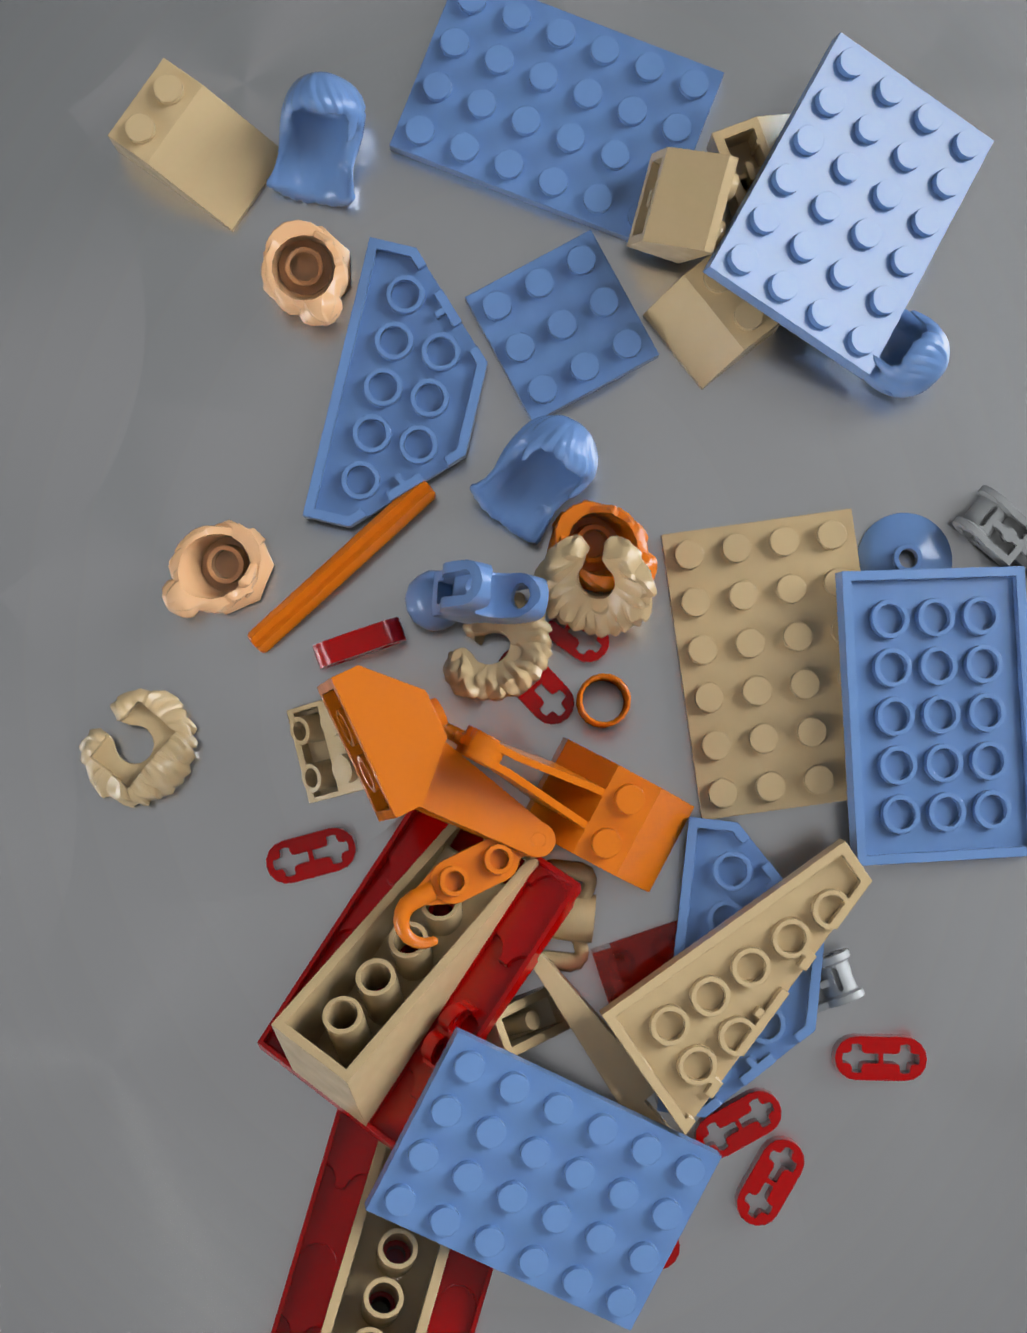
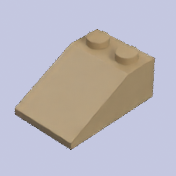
[108,58,279,232]

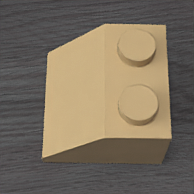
[643,254,780,390]

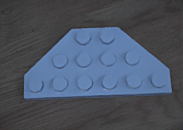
[303,237,488,528]
[657,817,825,1117]

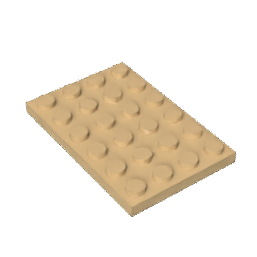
[660,508,861,819]

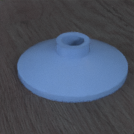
[858,513,952,571]

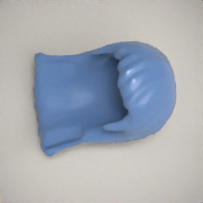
[266,71,366,207]
[863,309,950,398]
[470,415,598,544]

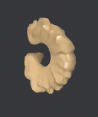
[534,534,657,638]
[443,591,553,702]
[79,688,198,808]

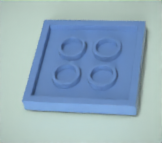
[465,230,659,421]

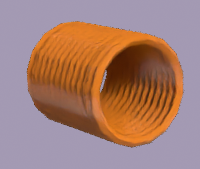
[576,673,631,728]

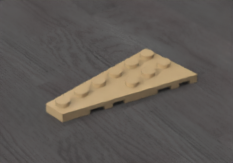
[599,839,872,1135]

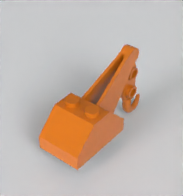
[317,665,556,949]
[443,723,694,892]

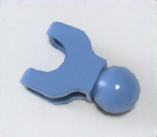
[405,559,549,631]

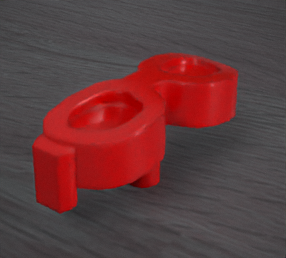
[421,1000,479,1070]

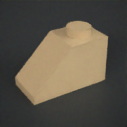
[486,986,570,1055]

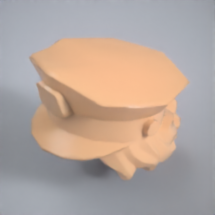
[261,220,351,326]
[162,519,274,618]

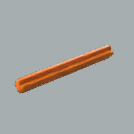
[247,480,436,653]

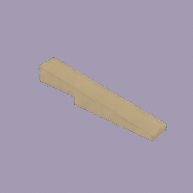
[534,952,672,1129]

